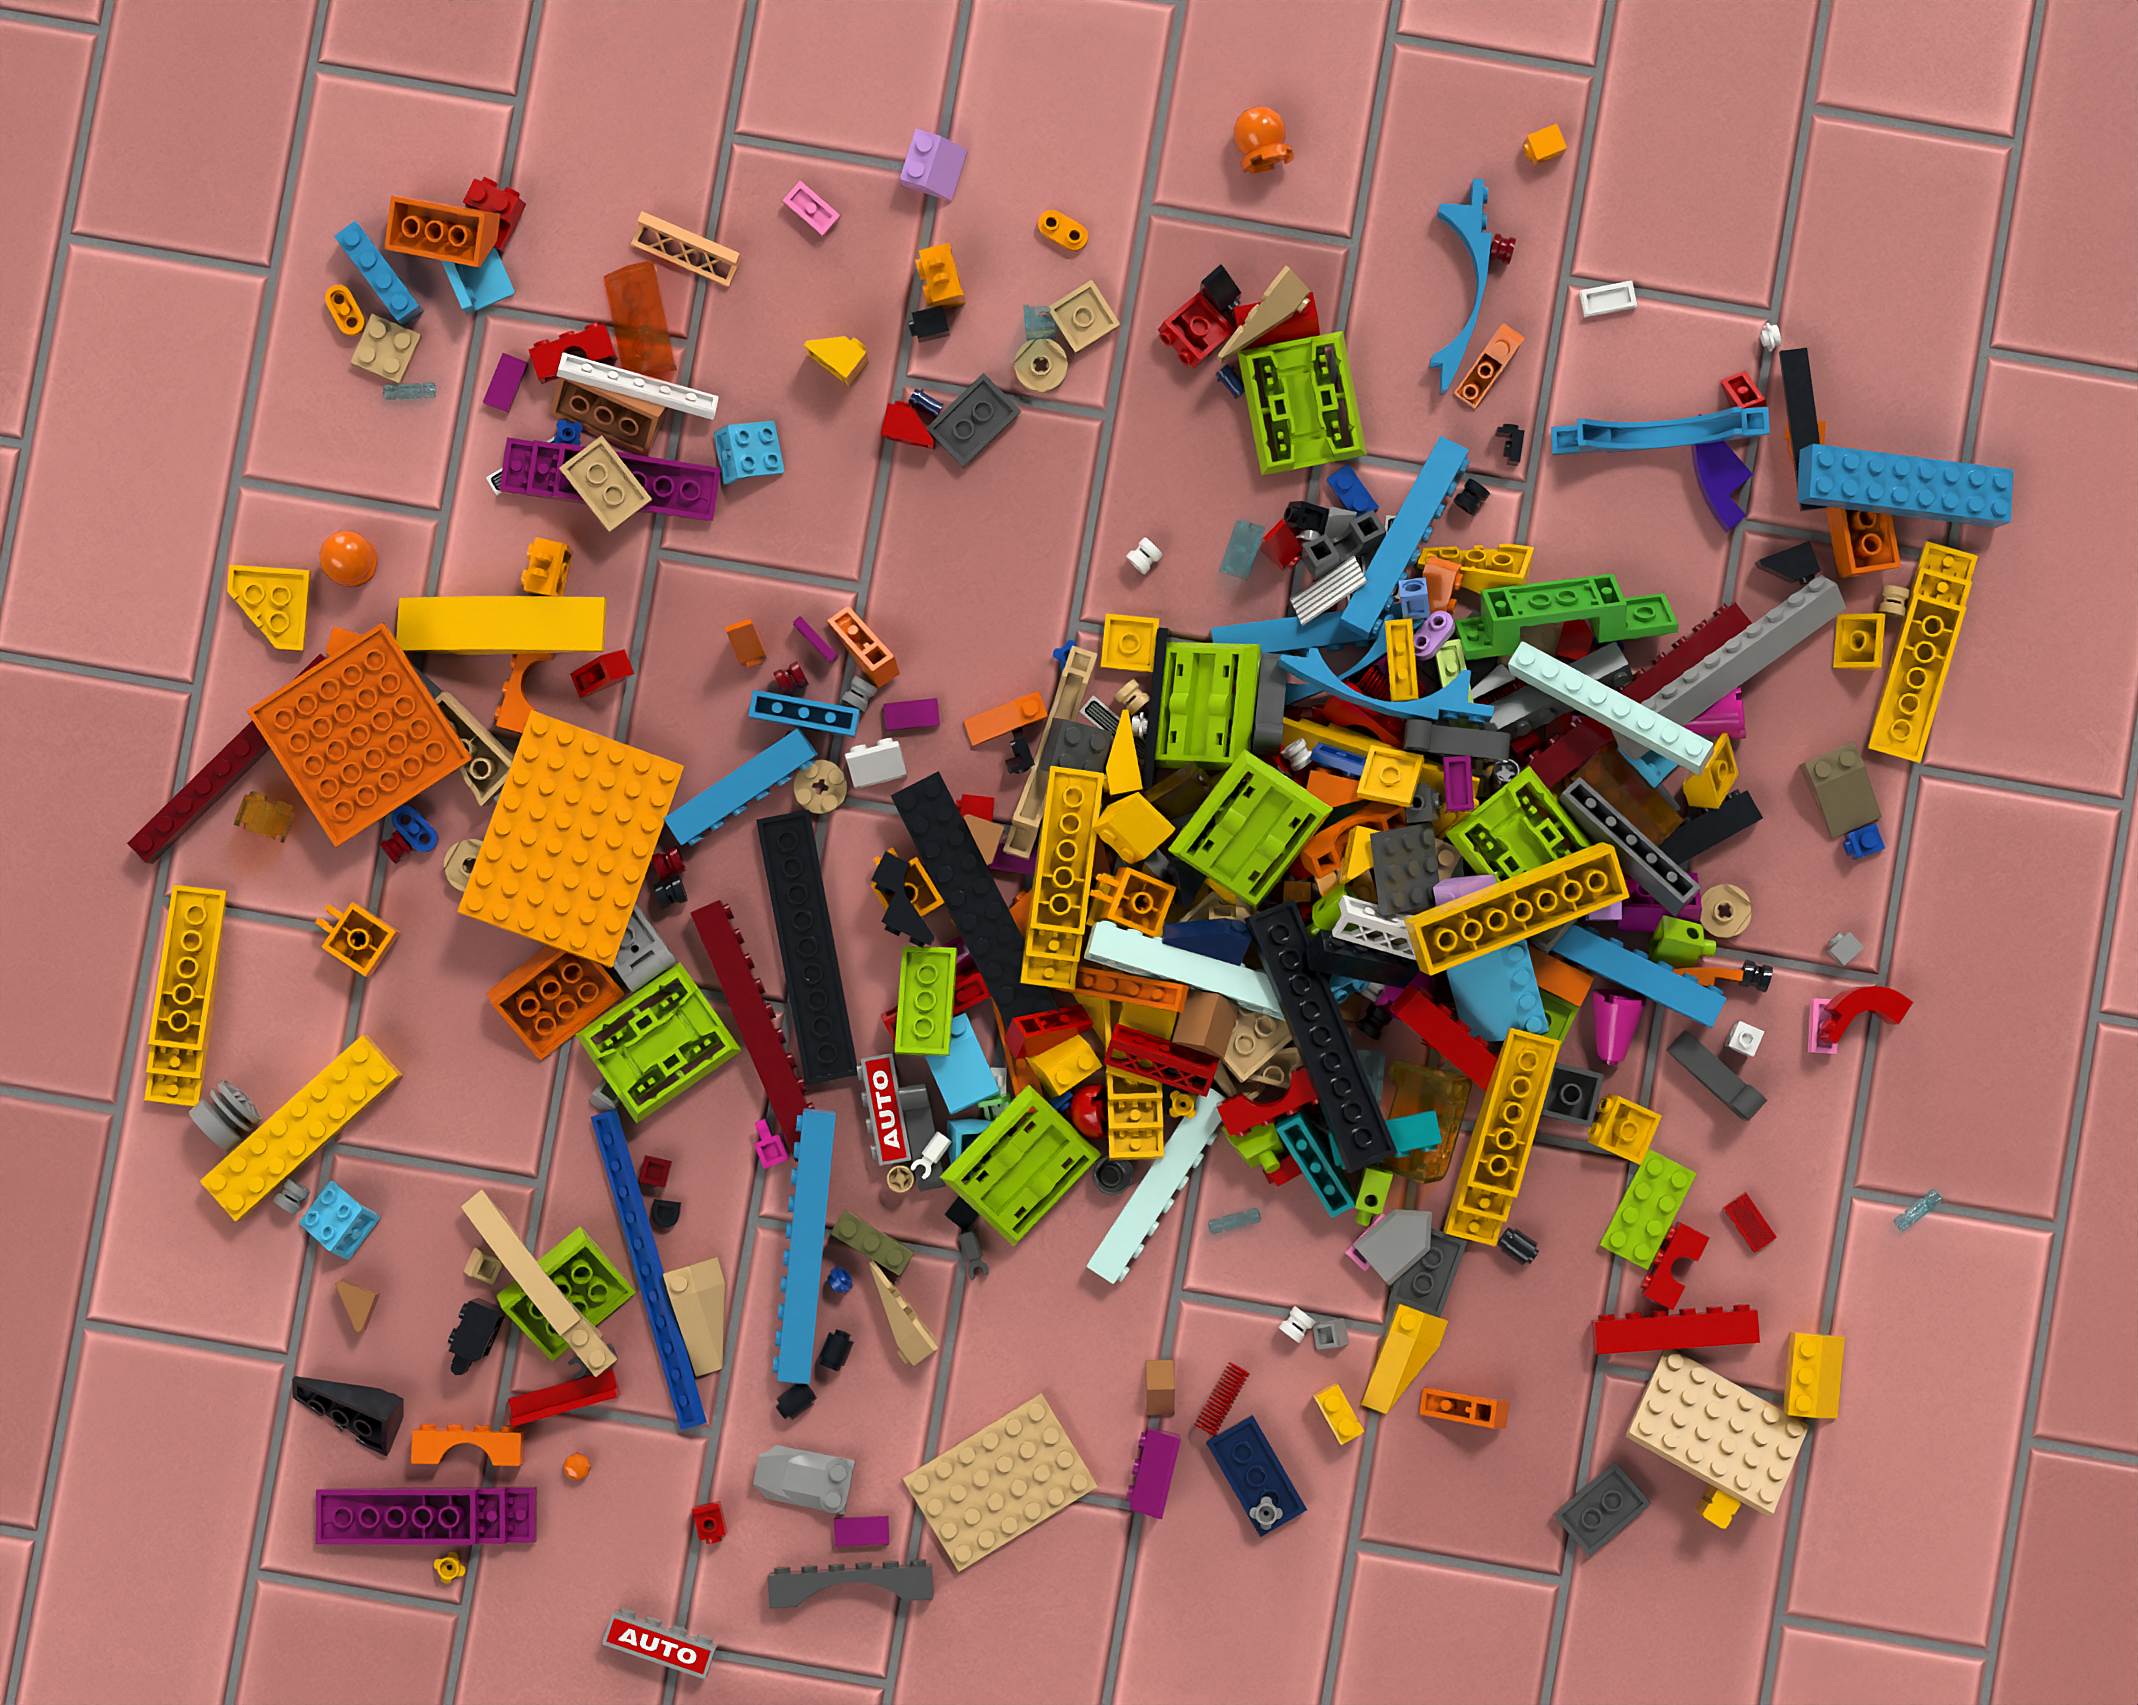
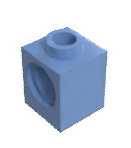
[1399,577,1430,619]

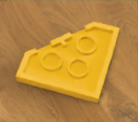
[227,565,311,651]

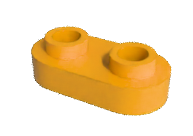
[1038,210,1088,252]
[325,285,366,336]

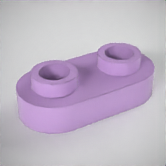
[1413,611,1455,661]

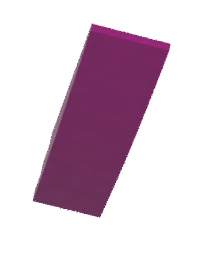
[499,437,721,521]
[316,1487,537,1545]

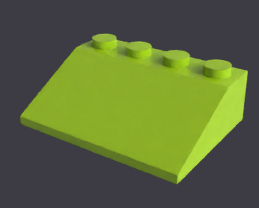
[496,1226,636,1362]

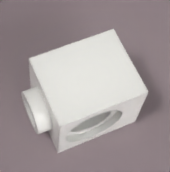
[1724,1021,1764,1057]

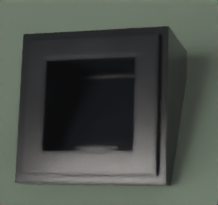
[944,1196,979,1231]

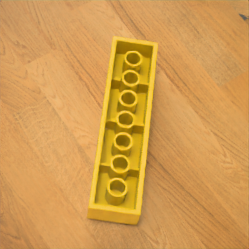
[1404,842,1630,976]
[200,1035,403,1222]

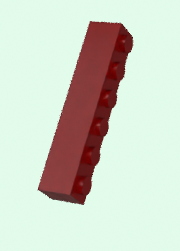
[1389,983,1500,1092]
[1591,1304,1760,1355]

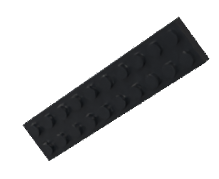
[890,771,1060,1028]
[756,810,858,1085]
[1244,899,1398,1173]

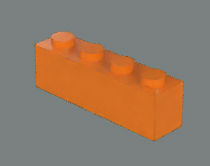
[1526,939,1594,1007]

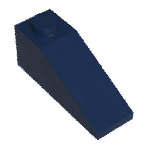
[1162,918,1251,966]

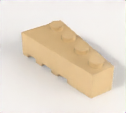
[435,692,514,807]

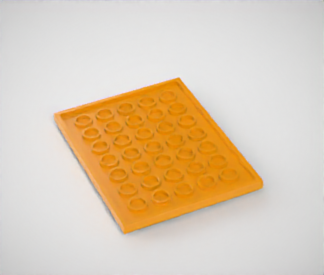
[457,710,684,968]

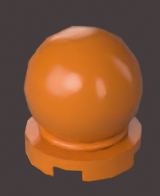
[1234,106,1294,174]
[319,530,378,587]

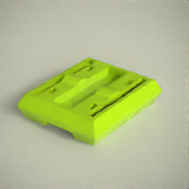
[1237,331,1367,476]
[1155,642,1262,772]
[1168,749,1333,909]
[1445,766,1593,883]
[575,962,742,1123]
[940,1084,1102,1246]

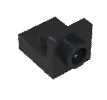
[1495,424,1525,466]
[1284,501,1329,535]
[1005,728,1035,774]

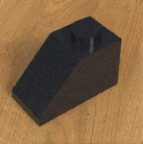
[1199,264,1241,314]
[1755,541,1821,585]

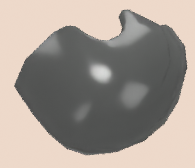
[1093,1155,1134,1195]

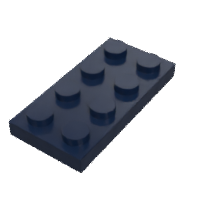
[1206,1414,1307,1537]

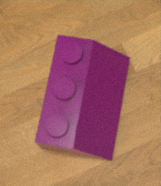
[1616,870,1702,932]
[1126,1427,1181,1519]

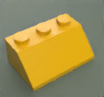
[1783,1331,1845,1418]

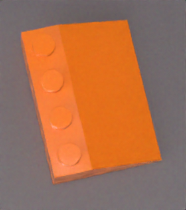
[486,945,626,1061]

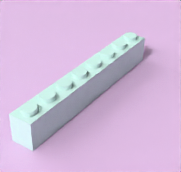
[1508,641,1714,776]
[1084,921,1285,1021]
[1086,1085,1227,1284]

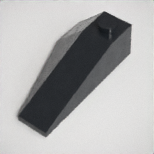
[292,1376,404,1456]

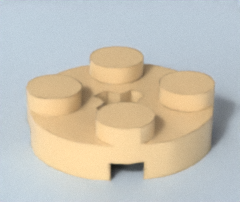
[1014,339,1068,394]
[794,760,848,814]
[444,839,483,892]
[1700,884,1752,938]

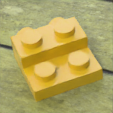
[1587,1093,1662,1165]

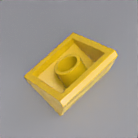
[1833,613,1885,671]

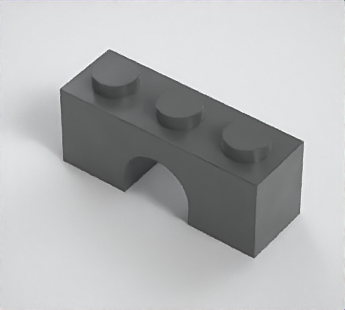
[1301,510,1387,580]

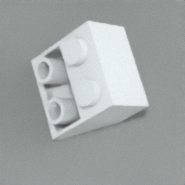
[845,738,908,789]

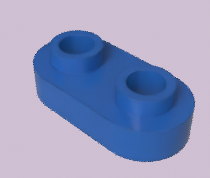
[392,806,439,852]

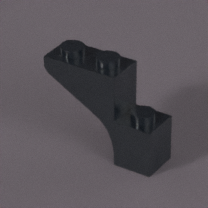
[871,851,934,948]

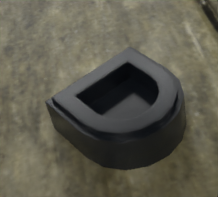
[652,1199,682,1228]

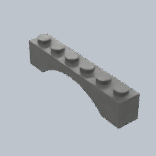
[768,1559,934,1609]

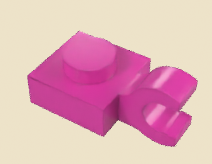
[754,1118,790,1169]

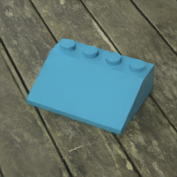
[1446,938,1549,1042]

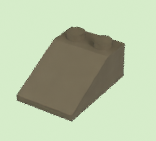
[1799,741,1882,839]

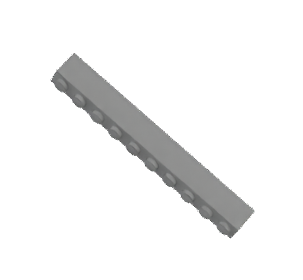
[1611,575,1846,761]

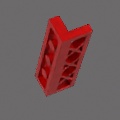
[881,966,991,1044]
[1103,1023,1219,1097]
[508,1369,621,1427]

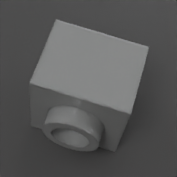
[1825,932,1864,967]

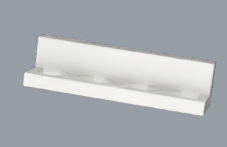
[1332,895,1417,961]

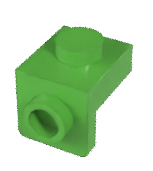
[978,1093,1015,1127]

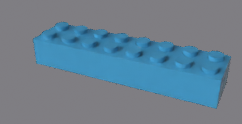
[1797,444,2014,528]

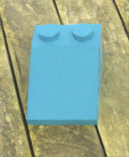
[925,1013,1001,1115]

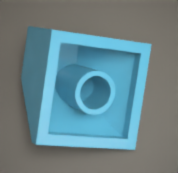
[947,1118,1008,1181]

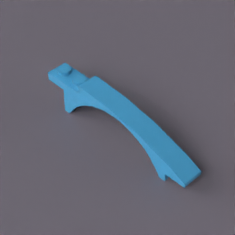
[1430,179,1492,395]
[1551,407,1770,455]
[1284,614,1425,708]
[1277,647,1494,725]

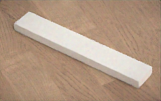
[557,353,719,420]

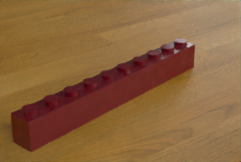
[1523,602,1752,789]
[127,654,327,864]
[690,900,816,1162]

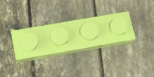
[1435,639,1479,730]

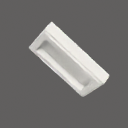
[1579,280,1637,318]

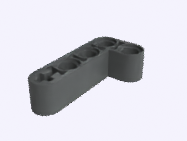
[1252,653,1287,756]
[1402,719,1511,762]
[1666,1030,1767,1121]
[898,1083,946,1192]

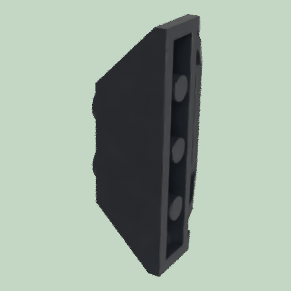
[1167,815,1216,908]

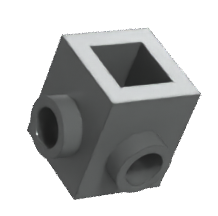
[1404,783,1443,823]

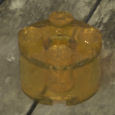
[233,791,296,843]

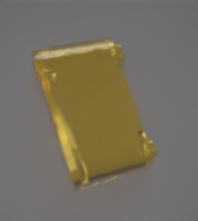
[1372,1059,1472,1184]

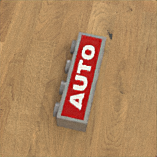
[857,1053,912,1166]
[602,1608,718,1679]

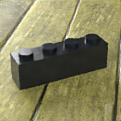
[1652,789,1763,865]
[1305,929,1420,989]

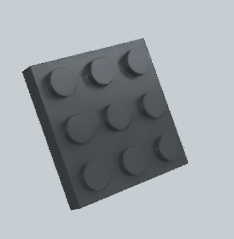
[1370,822,1440,916]

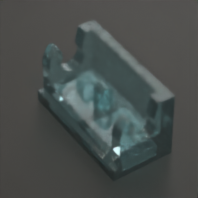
[1023,305,1056,341]
[1219,519,1265,581]
[1356,1049,1386,1106]

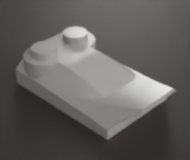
[753,1444,855,1514]

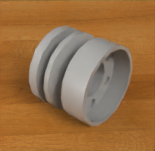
[189,1079,263,1152]

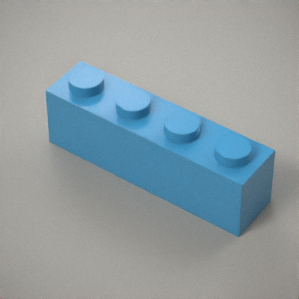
[334,220,424,327]
[748,690,861,738]

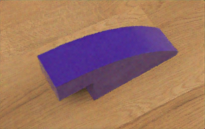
[1691,414,1753,533]

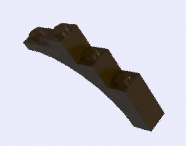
[1141,762,1319,836]

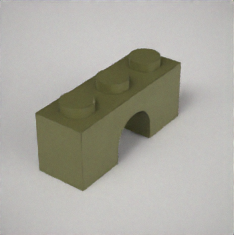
[830,1209,915,1276]

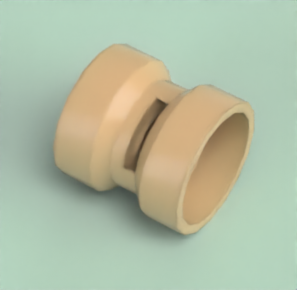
[1878,585,1910,618]
[1114,679,1150,716]
[887,1165,915,1192]

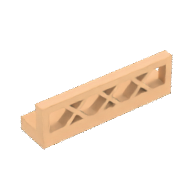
[631,211,742,287]

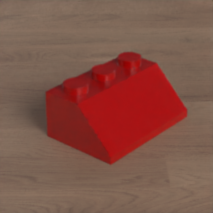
[1233,292,1320,363]

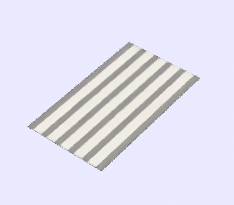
[1290,556,1367,626]

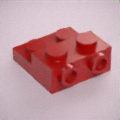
[463,177,526,252]
[1158,291,1236,369]

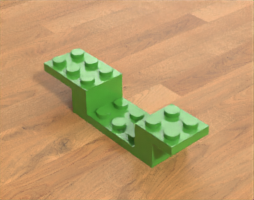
[1454,573,1678,660]

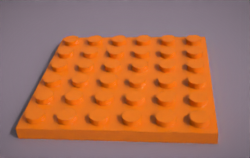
[247,622,473,848]

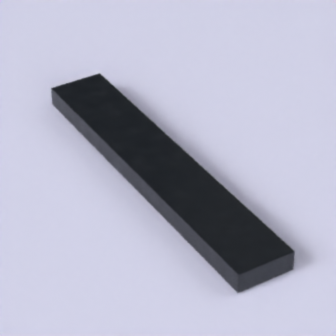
[1779,348,1828,512]
[1142,627,1172,790]

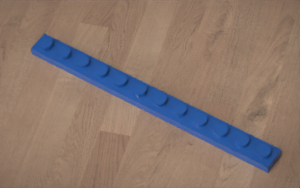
[591,1109,707,1430]

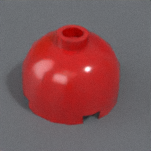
[1067,1083,1108,1138]

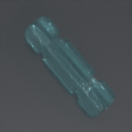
[383,382,436,400]
[1894,1190,1943,1231]
[1208,1208,1261,1234]

